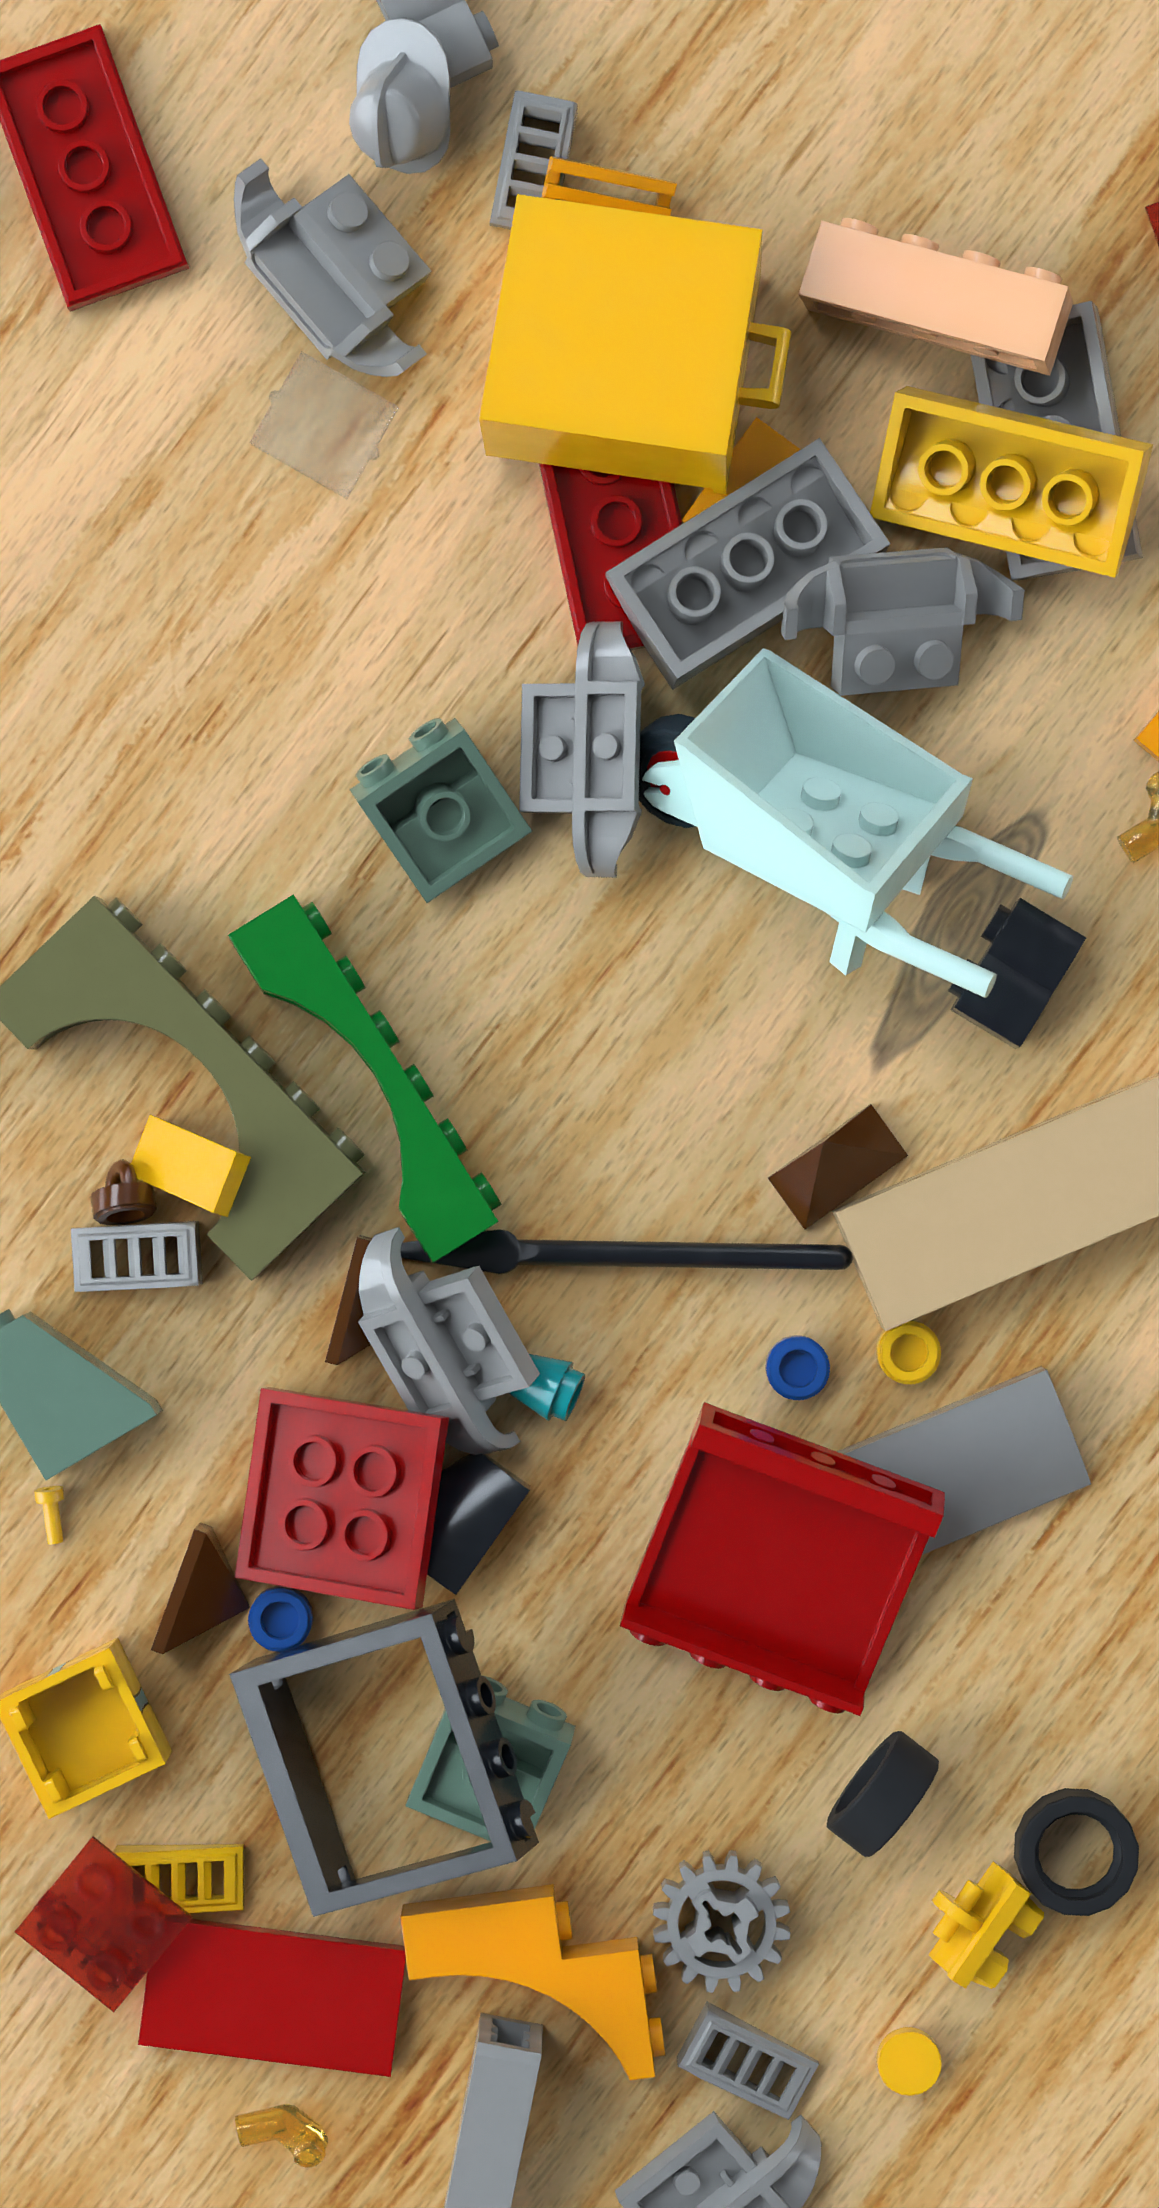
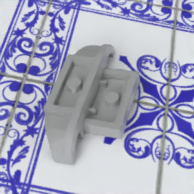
[234,158,432,377]
[781,547,1025,696]
[519,621,645,878]
[358,1227,540,1455]
[615,2111,822,2208]

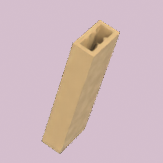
[832,1073,1159,1331]

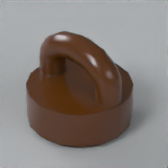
[90,1159,157,1225]

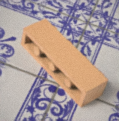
[798,218,1073,376]

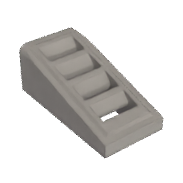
[490,91,578,230]
[71,1221,203,1292]
[677,2001,819,2120]

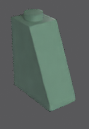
[0,1309,163,1480]

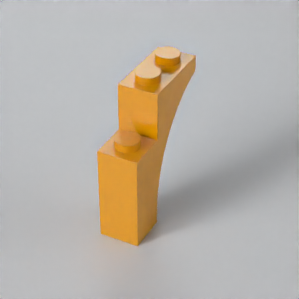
[400,1884,666,2080]

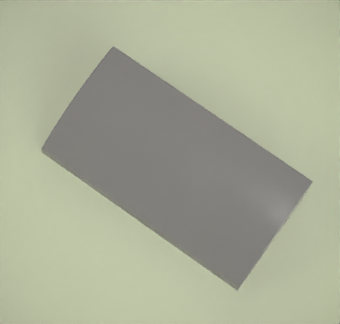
[971,301,1143,581]
[605,438,890,690]
[837,1366,1091,1555]

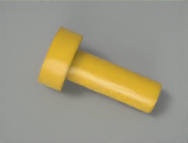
[34,1486,65,1544]

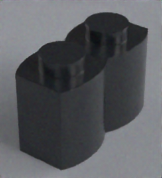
[948,898,1086,1049]

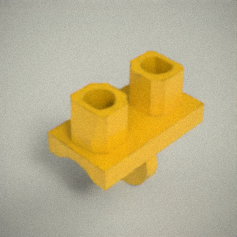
[929,1861,1044,1989]

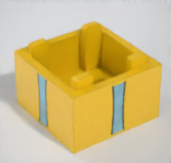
[0,1637,173,1819]

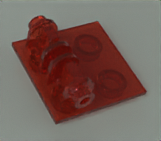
[15,1836,193,2012]

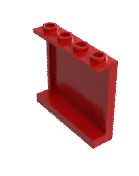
[620,1402,945,1716]

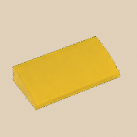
[870,386,1153,578]

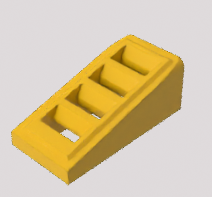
[112,1844,244,1916]

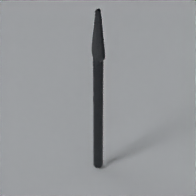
[401,1229,853,1274]

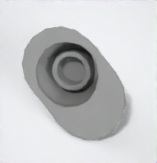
[349,18,451,174]

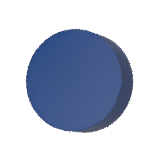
[765,1335,830,1400]
[248,1586,313,1652]

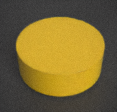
[876,1320,941,1384]
[876,2027,942,2096]

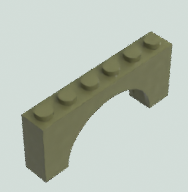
[0,896,365,1281]

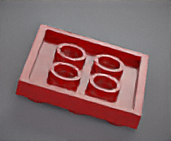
[235,1387,449,1610]

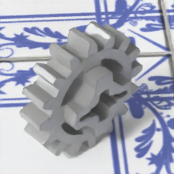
[653,1850,791,1993]

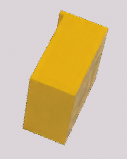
[479,194,791,494]

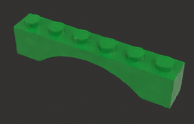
[228,894,502,1264]

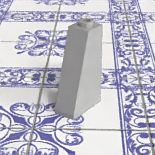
[444,2013,543,2208]

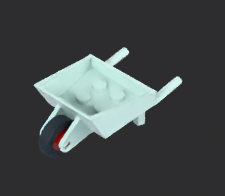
[639,648,1073,998]

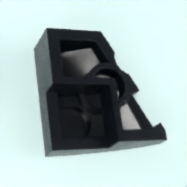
[427,1453,530,1595]

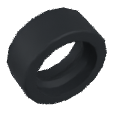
[827,1731,939,1857]
[1014,1788,1139,1916]

